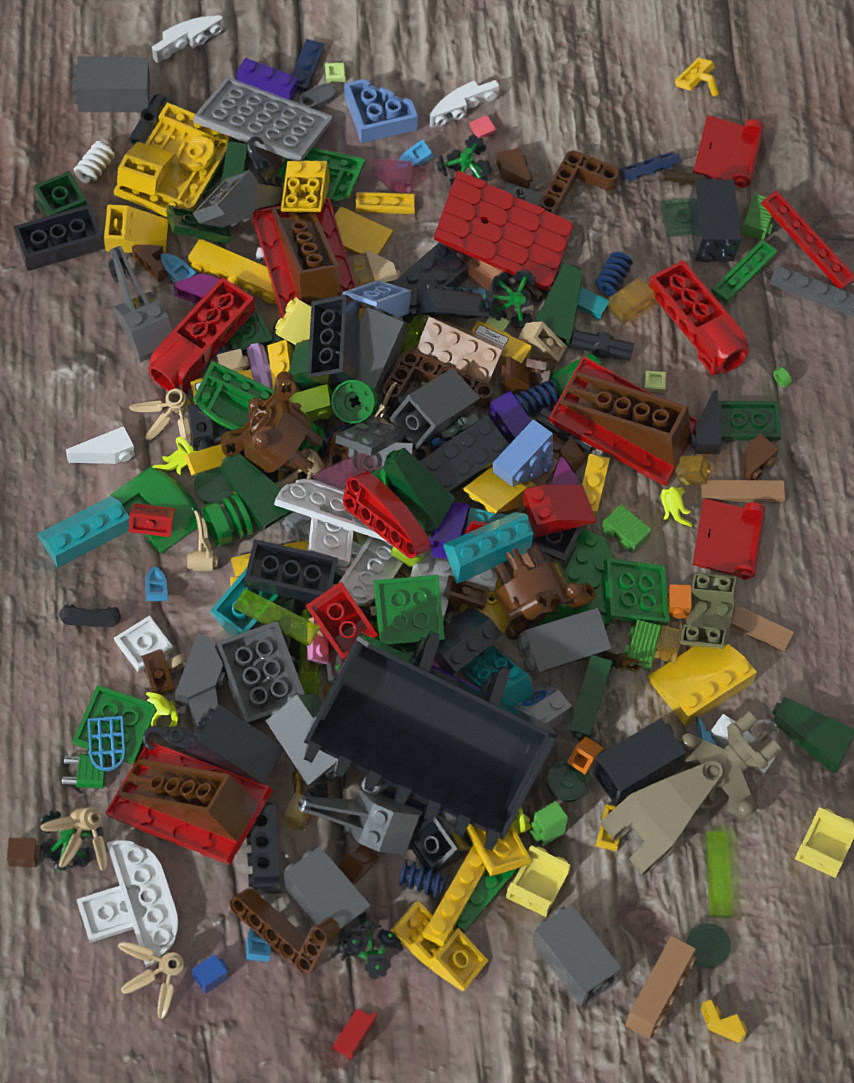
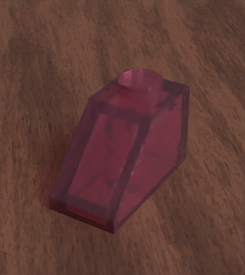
[373,159,412,193]
[312,456,359,490]

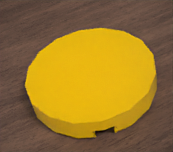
[177,136,217,171]

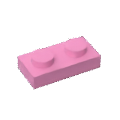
[307,618,329,665]

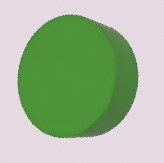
[773,367,792,388]

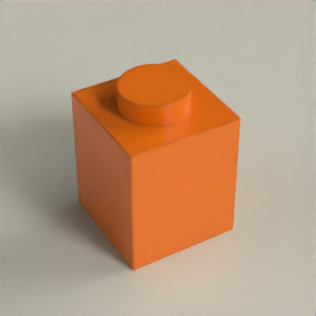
[668,584,691,619]
[567,737,604,774]

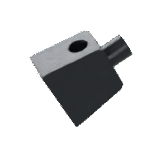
[188,404,214,450]

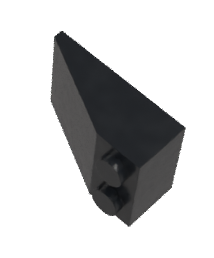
[531,525,587,562]

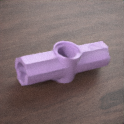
[246,343,273,389]

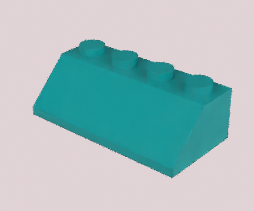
[37,496,130,568]
[443,512,533,584]
[210,568,284,636]

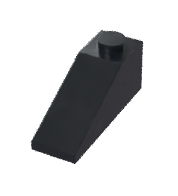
[690,391,722,454]

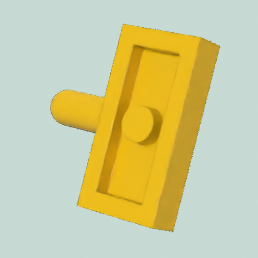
[675,57,719,96]

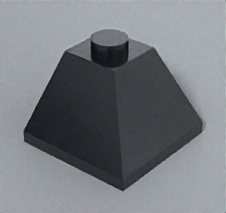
[410,814,472,875]

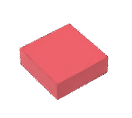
[470,115,496,138]

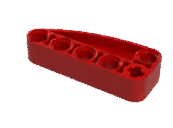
[343,471,431,559]

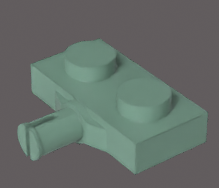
[438,414,479,439]

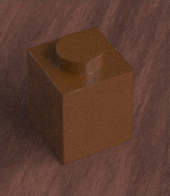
[7,838,41,867]

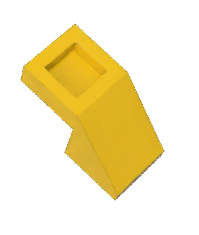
[700,1000,747,1043]

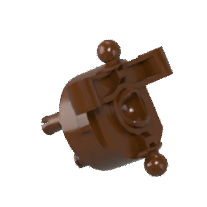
[221,371,323,474]
[493,545,596,640]

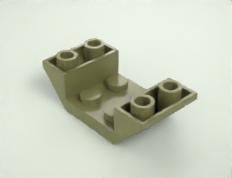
[680,573,737,649]

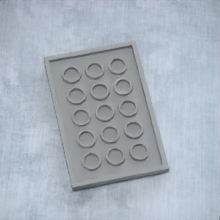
[193,76,333,161]

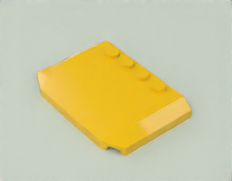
[114,102,229,217]

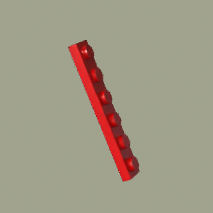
[761,190,854,289]

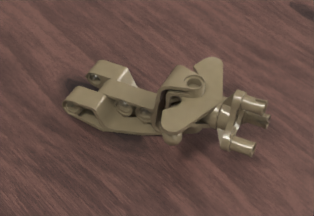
[600,711,783,875]

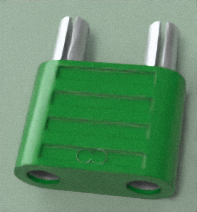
[62,754,107,789]

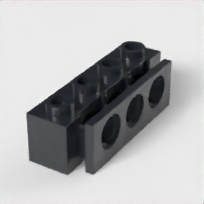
[246,802,281,895]

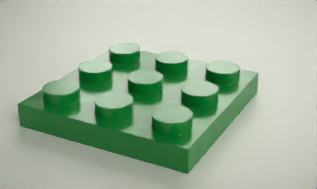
[604,558,670,626]
[373,575,445,645]
[72,685,157,765]

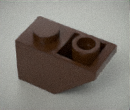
[496,148,533,189]
[500,357,530,395]
[744,434,779,480]

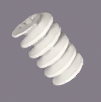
[74,141,115,183]

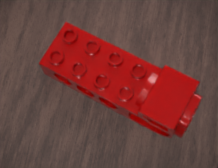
[649,260,749,376]
[148,277,256,394]

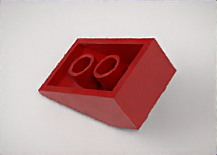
[523,485,596,537]
[306,581,378,659]

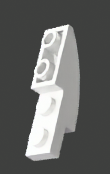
[152,15,223,63]
[430,80,499,128]

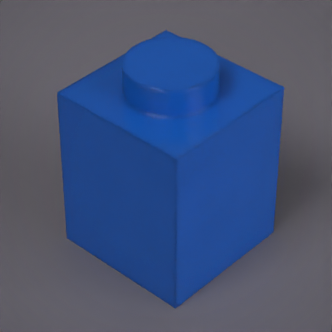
[192,954,229,994]

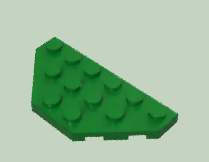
[537,529,614,627]

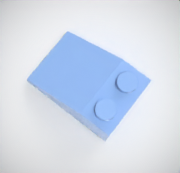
[343,280,411,317]

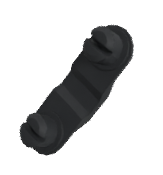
[59,604,121,627]

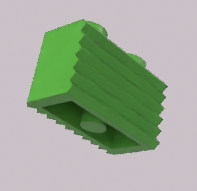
[742,194,774,240]
[602,504,652,554]
[624,620,662,671]
[530,801,568,846]

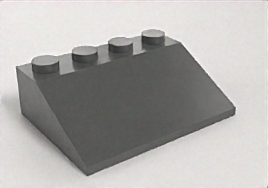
[215,621,305,725]

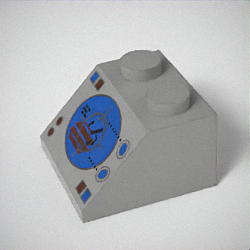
[514,683,572,729]

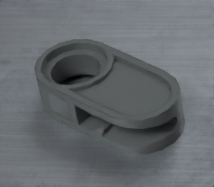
[299,84,335,110]

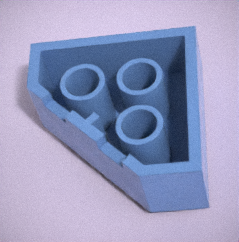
[345,79,418,143]
[493,420,554,487]

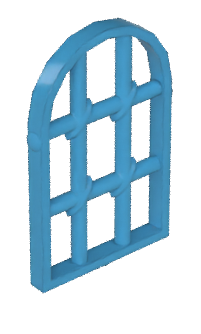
[87,716,126,771]

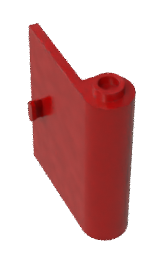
[693,115,765,188]
[692,498,766,580]

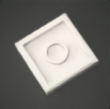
[114,616,174,672]

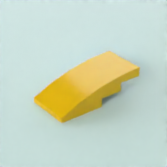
[391,900,488,991]

